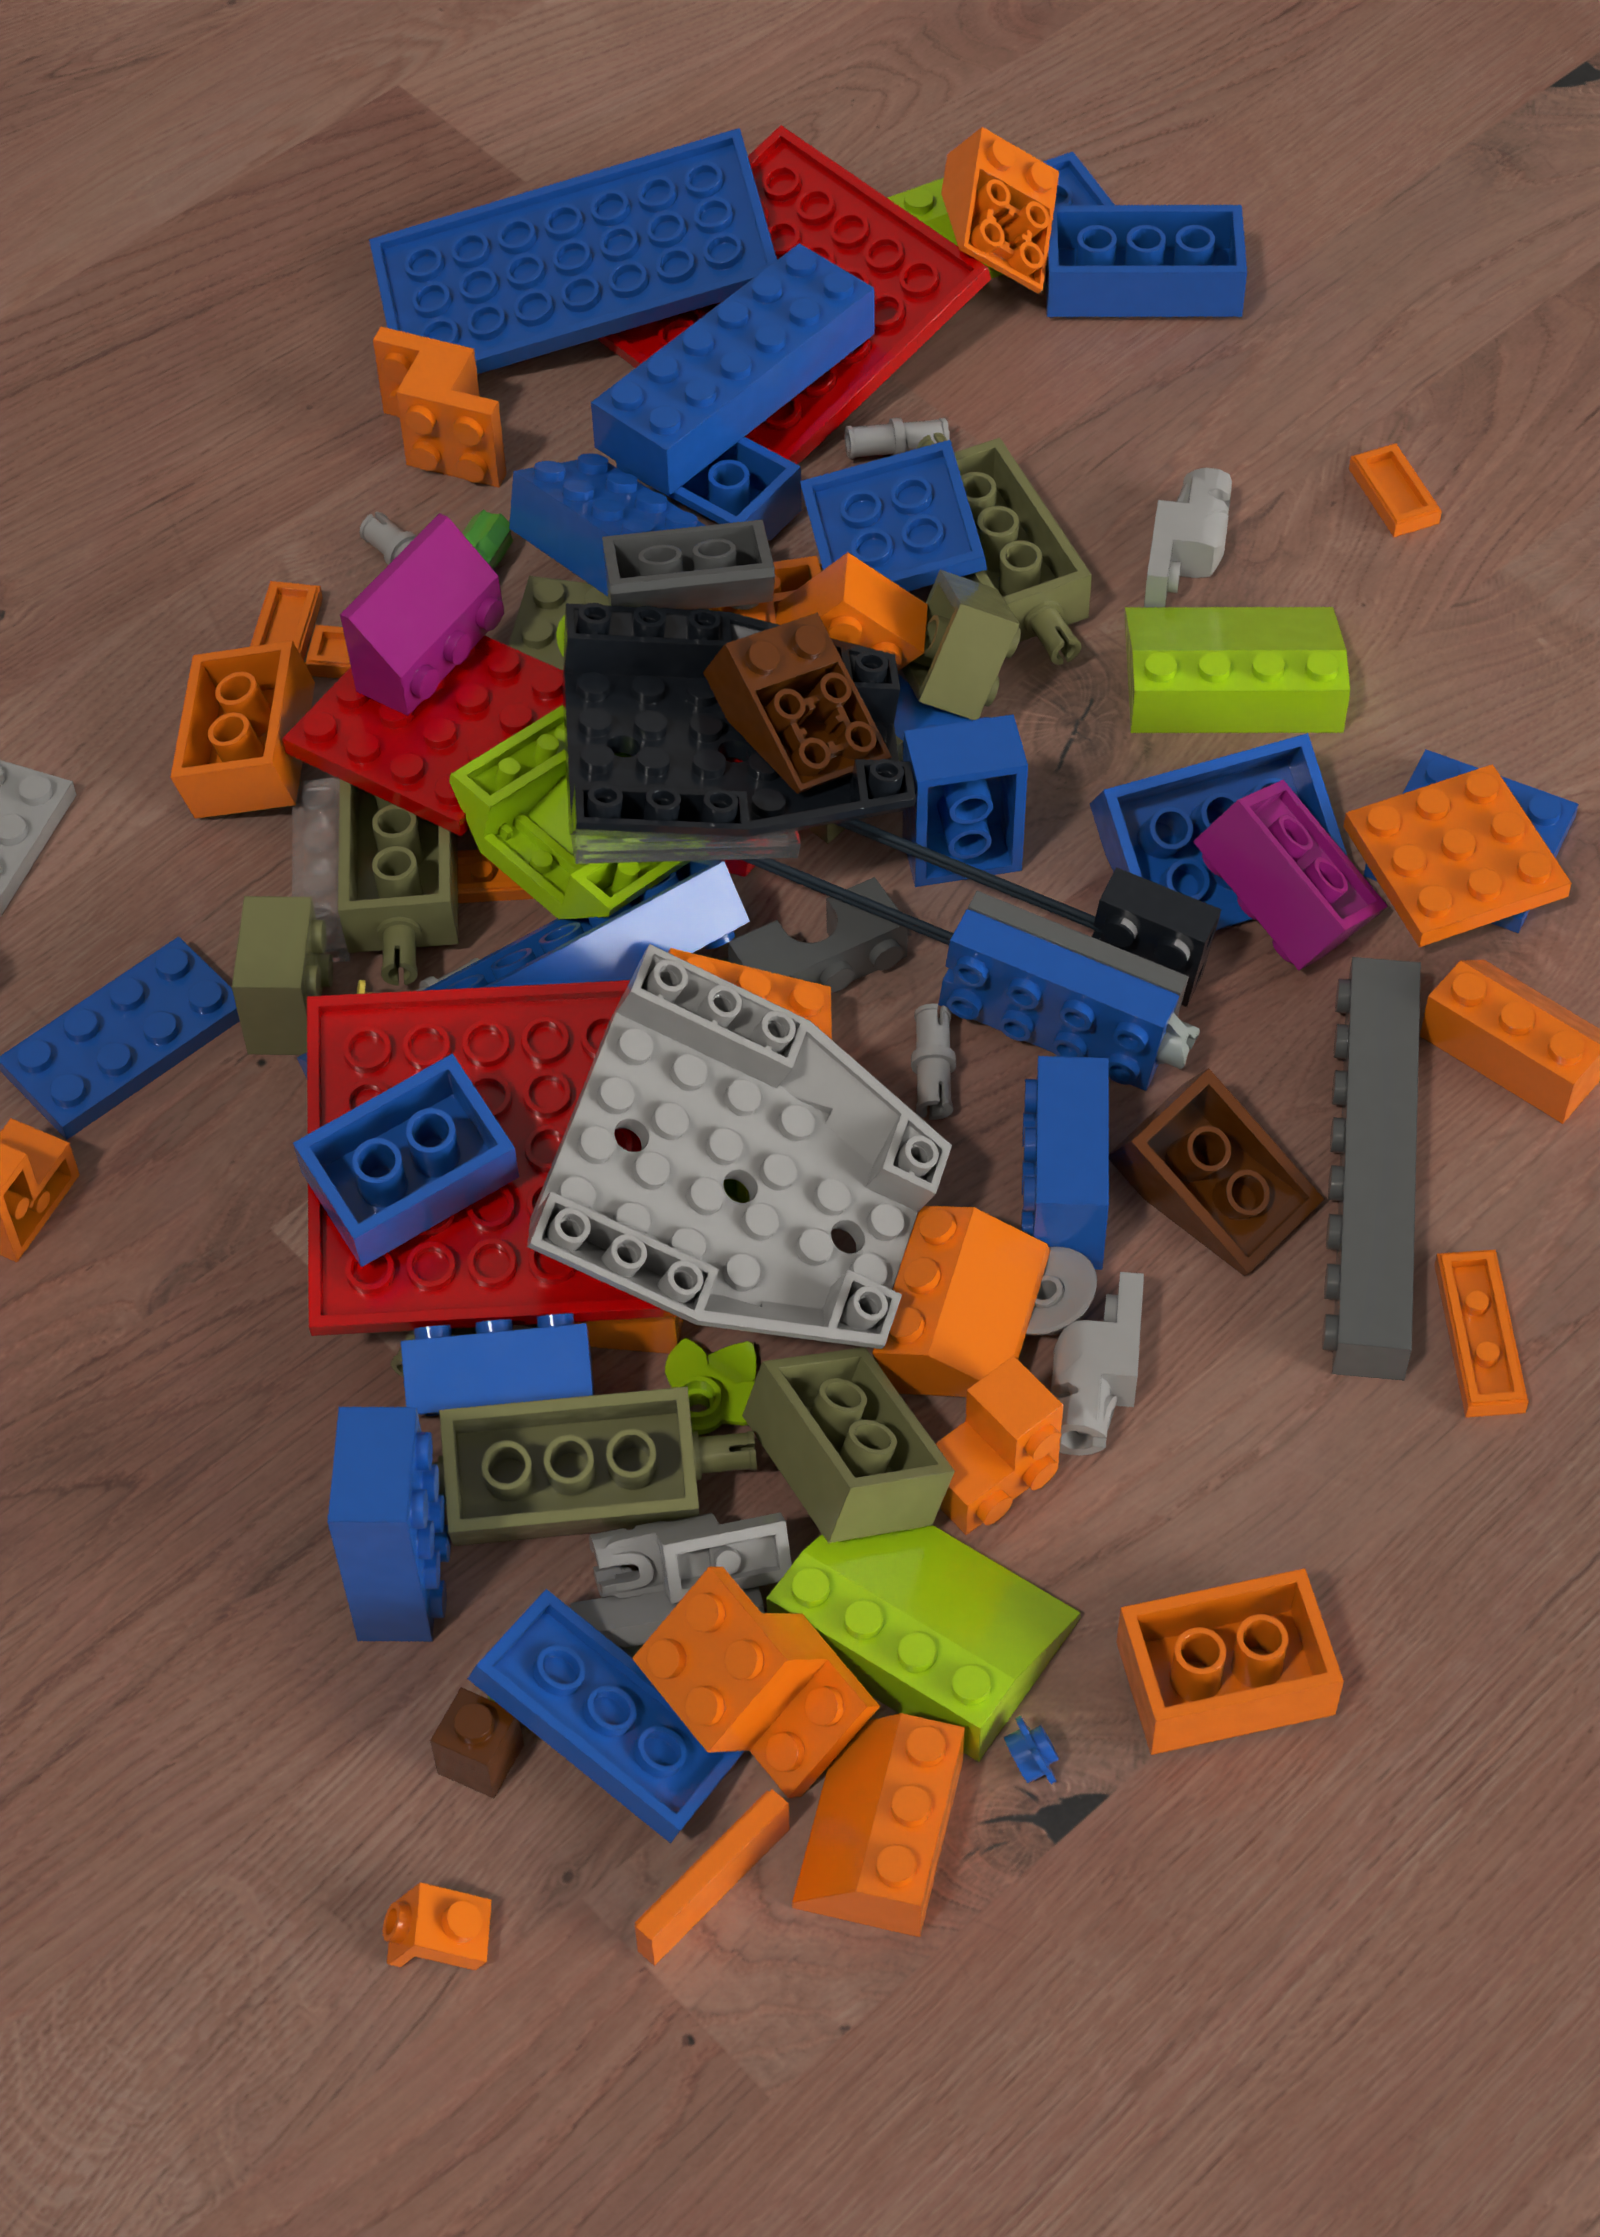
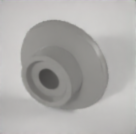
[1026,1247,1097,1335]

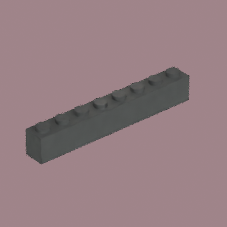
[1322,957,1421,1381]

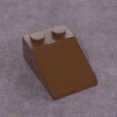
[1109,1068,1324,1276]

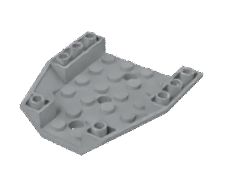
[527,944,952,1349]

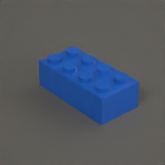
[1045,205,1247,317]
[509,453,706,597]
[328,1407,451,1642]

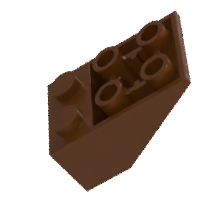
[703,612,892,794]

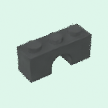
[728,877,908,993]

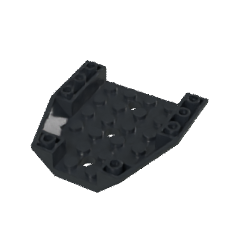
[563,603,916,842]

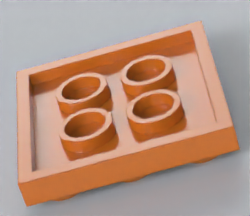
[1343,764,1572,947]

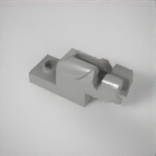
[1144,468,1232,607]
[1051,1272,1144,1456]
[589,1512,792,1604]

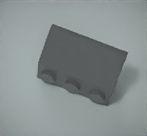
[602,519,775,610]

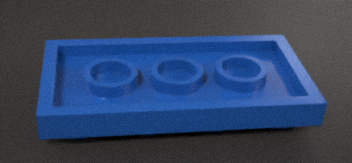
[0,936,240,1140]
[468,1589,744,1844]

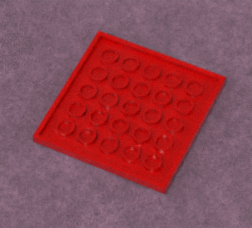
[597,125,991,465]
[307,980,678,1336]

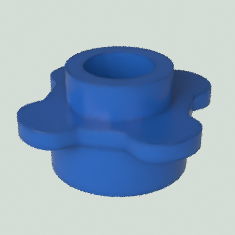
[1004,1715,1059,1784]

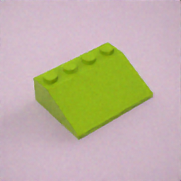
[1124,607,1350,733]
[766,1525,1081,1762]

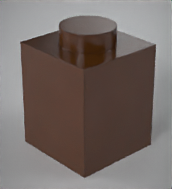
[430,1687,524,1799]

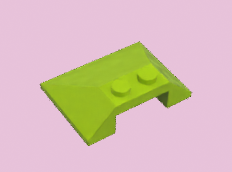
[449,705,711,920]

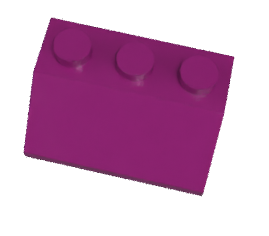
[340,513,504,716]
[1193,780,1388,971]

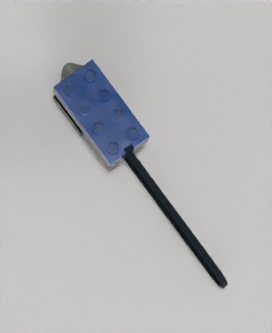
[694,820,1221,1091]

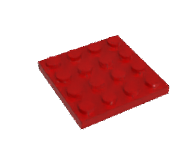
[282,635,563,836]

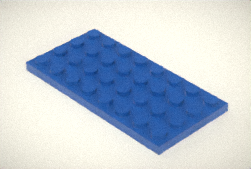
[369,128,777,374]

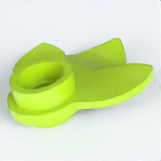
[665,1338,757,1435]

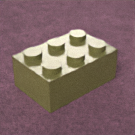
[742,1347,955,1543]

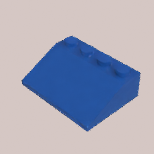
[1090,733,1348,930]

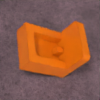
[383,1882,492,1970]

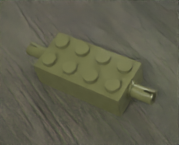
[917,432,1092,665]
[338,779,459,986]
[432,1386,757,1546]

